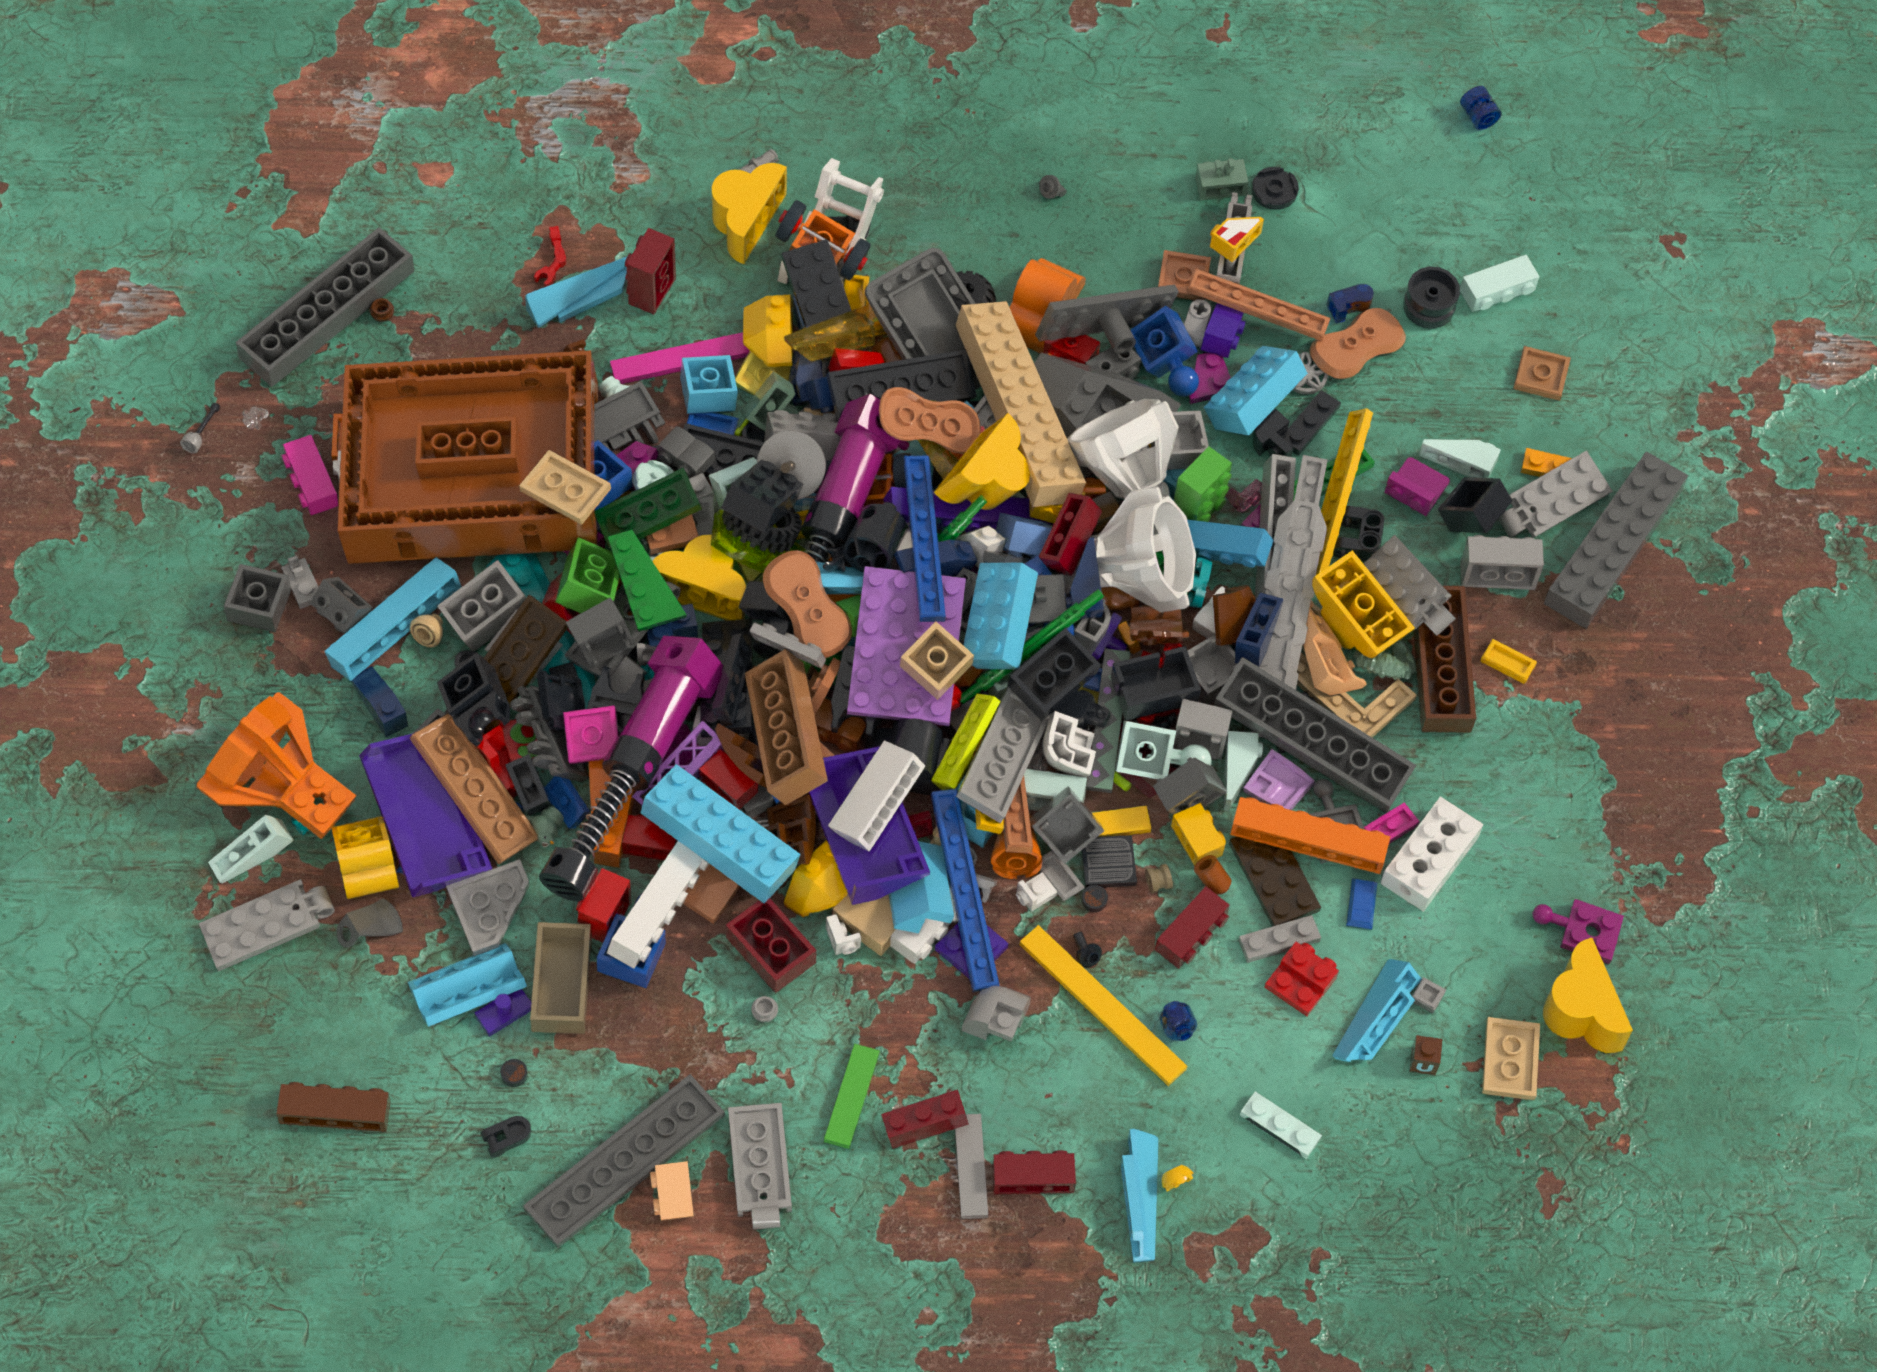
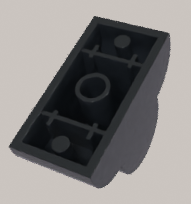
[864,718,962,796]

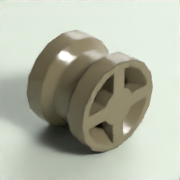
[1145,864,1173,894]

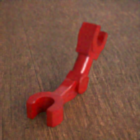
[534,226,567,287]

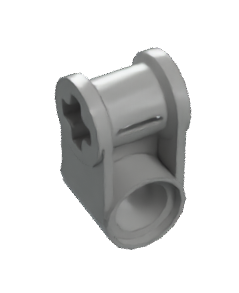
[1183,299,1211,348]

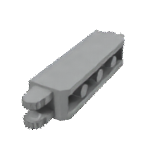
[1216,192,1252,284]

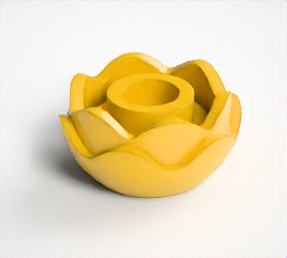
[1161,1165,1193,1192]

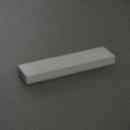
[955,1114,988,1219]

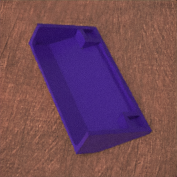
[359,733,492,898]
[808,747,930,905]

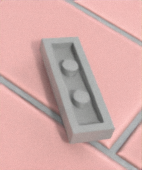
[750,623,826,668]
[1238,915,1321,963]

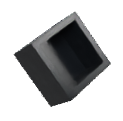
[1437,477,1513,533]

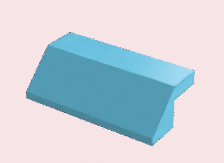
[889,841,954,933]
[407,943,527,1027]

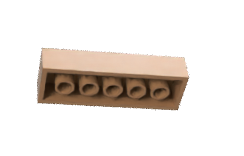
[745,649,828,805]

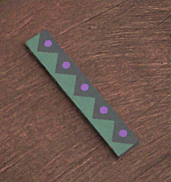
[1086,649,1130,793]

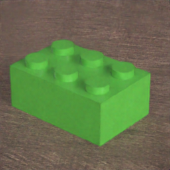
[1174,446,1232,522]
[555,537,620,613]

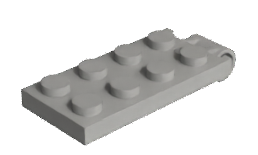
[1498,450,1613,538]
[1363,535,1455,636]
[199,879,335,971]
[728,1103,792,1230]

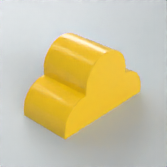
[712,163,787,264]
[934,413,1030,510]
[653,535,746,620]
[1312,550,1415,658]
[332,816,399,899]
[1543,938,1633,1053]

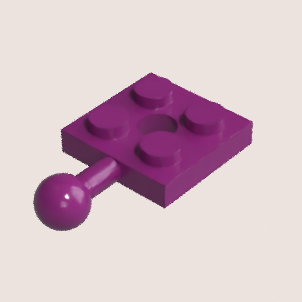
[1532,899,1624,964]

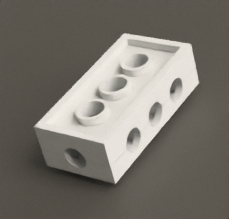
[1380,797,1483,912]

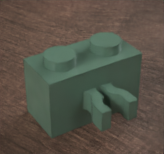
[1195,158,1249,200]
[744,371,799,431]

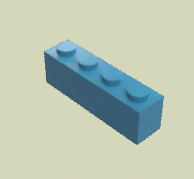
[1187,520,1273,568]

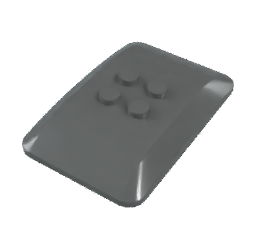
[865,248,981,389]

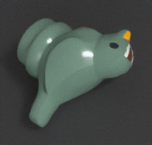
[526,806,564,848]

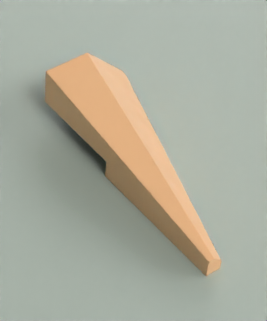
[1303,600,1367,696]

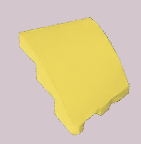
[735,351,791,395]

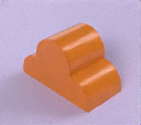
[1009,258,1086,354]

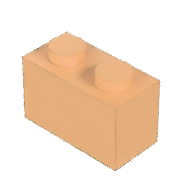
[650,1161,694,1221]

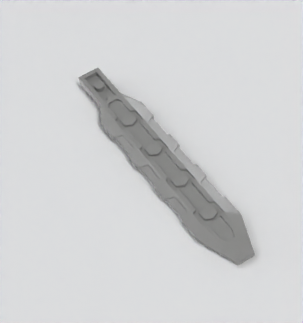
[1250,455,1327,738]

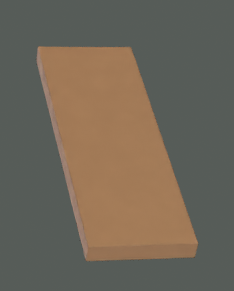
[410,713,538,864]

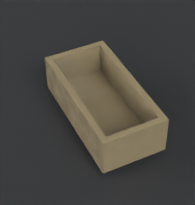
[530,922,592,1034]

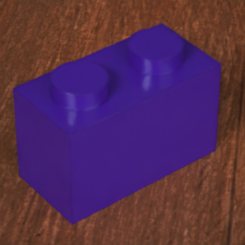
[1201,303,1246,358]

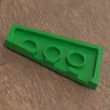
[608,530,687,632]

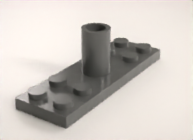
[1035,284,1179,354]

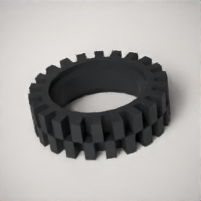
[722,508,802,553]

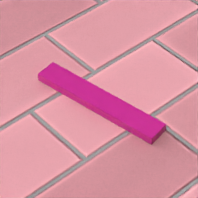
[610,332,750,384]

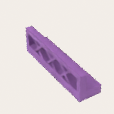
[632,721,724,805]

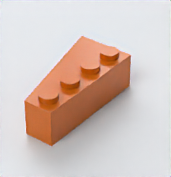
[589,760,637,868]

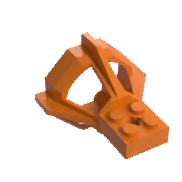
[196,692,356,839]

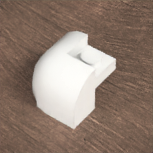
[1042,711,1096,778]

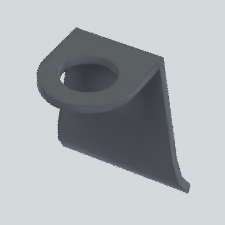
[337,898,403,948]

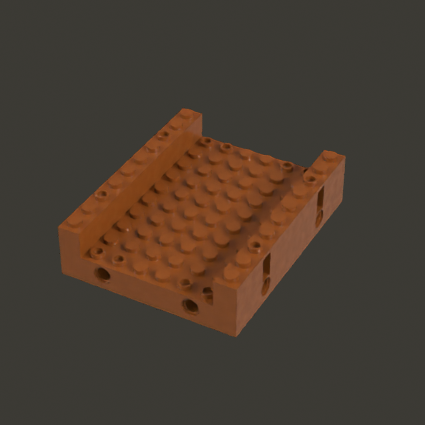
[338,350,598,564]

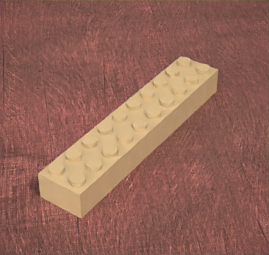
[955,301,1086,507]

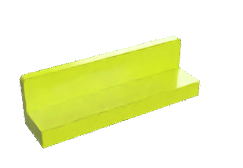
[931,694,1000,790]

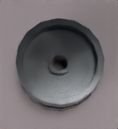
[1403,266,1460,329]

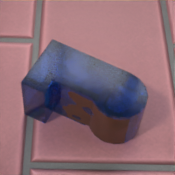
[1327,284,1374,324]

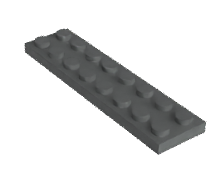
[523,1074,725,1248]

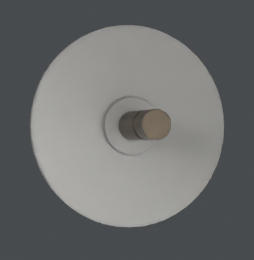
[757,430,826,500]

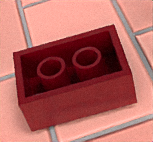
[625,228,676,315]
[726,898,817,994]

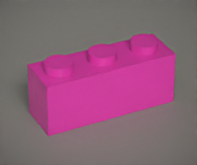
[281,435,339,516]

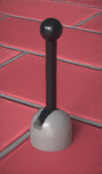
[180,403,220,453]

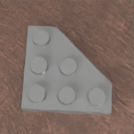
[446,859,530,956]

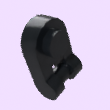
[480,1116,531,1158]

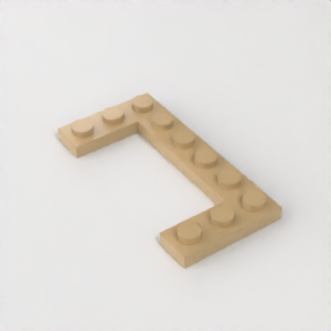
[1297,604,1417,738]

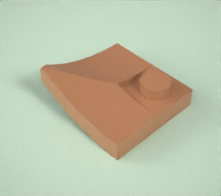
[645,514,698,555]
[683,864,740,924]

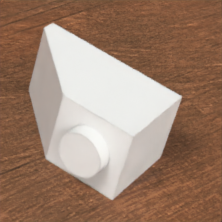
[955,526,1006,568]

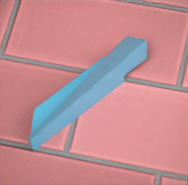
[525,257,627,328]
[815,561,864,595]
[1332,959,1422,1062]
[1120,1129,1158,1263]

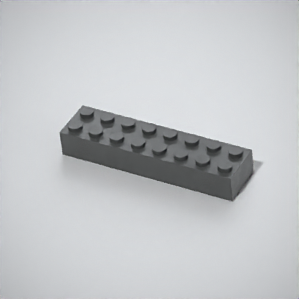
[235,227,414,387]
[1544,451,1689,629]
[1213,657,1417,813]

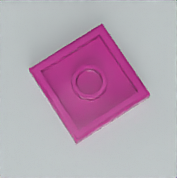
[563,706,619,764]

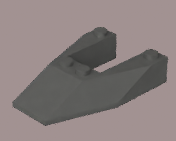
[1034,353,1181,438]

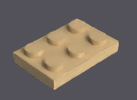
[519,450,611,525]
[1482,1017,1540,1100]

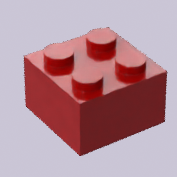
[576,868,632,943]

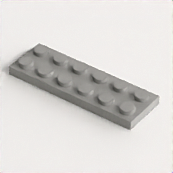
[956,687,1052,823]

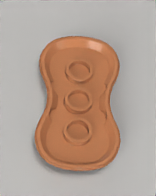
[1310,308,1406,379]
[879,387,981,454]
[763,550,852,658]

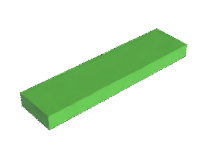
[824,1043,880,1149]

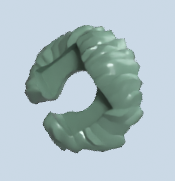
[1353,639,1417,680]

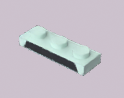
[1240,1092,1322,1159]

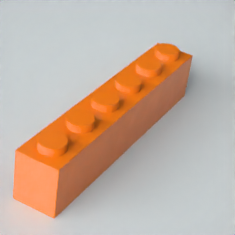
[1230,797,1391,874]

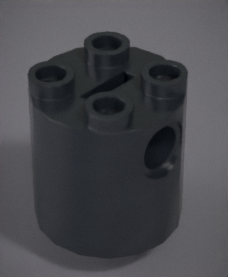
[843,502,908,573]

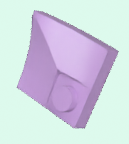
[1244,750,1315,810]

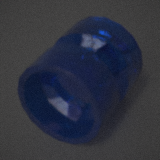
[1460,86,1502,130]

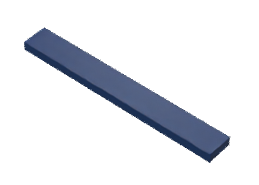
[903,456,946,622]
[931,788,1000,992]

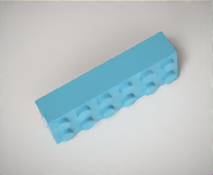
[641,764,800,904]

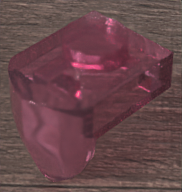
[1225,478,1262,513]

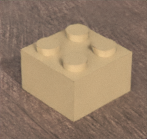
[900,622,974,700]

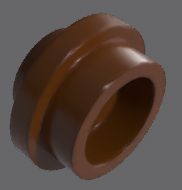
[370,298,394,322]

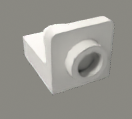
[1016,873,1057,912]
[826,914,861,955]

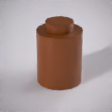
[1194,855,1232,895]

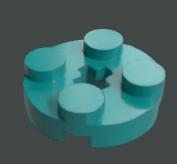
[1188,557,1212,608]

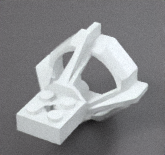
[1067,399,1179,535]
[1057,487,1196,612]

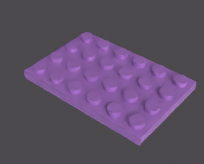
[847,566,966,726]

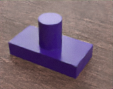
[1092,613,1127,660]
[475,989,532,1037]

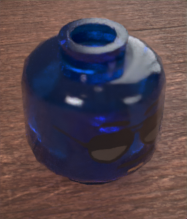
[1159,1001,1198,1041]

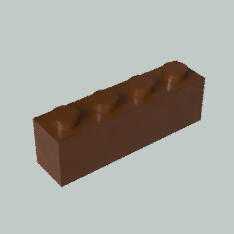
[276,1082,391,1132]

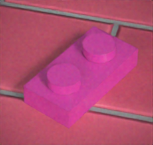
[1364,802,1420,844]

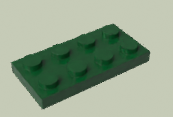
[594,468,702,552]

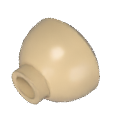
[409,614,443,647]

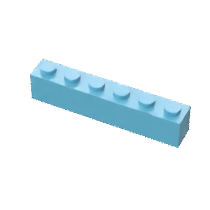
[324,557,462,681]

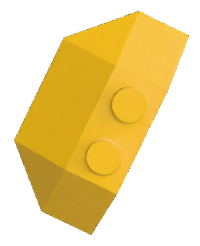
[743,295,793,367]
[784,840,848,917]

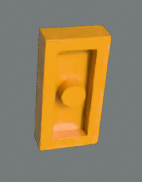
[1521,448,1572,477]

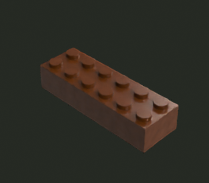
[1413,586,1476,733]

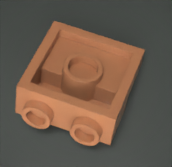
[807,657,841,716]

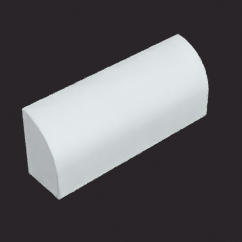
[828,741,925,851]

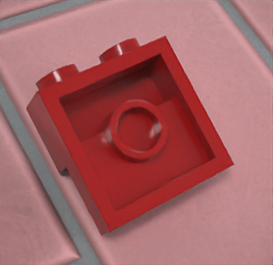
[1264,941,1339,1017]

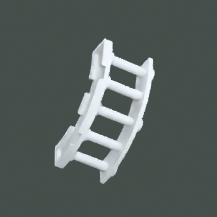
[778,158,884,284]

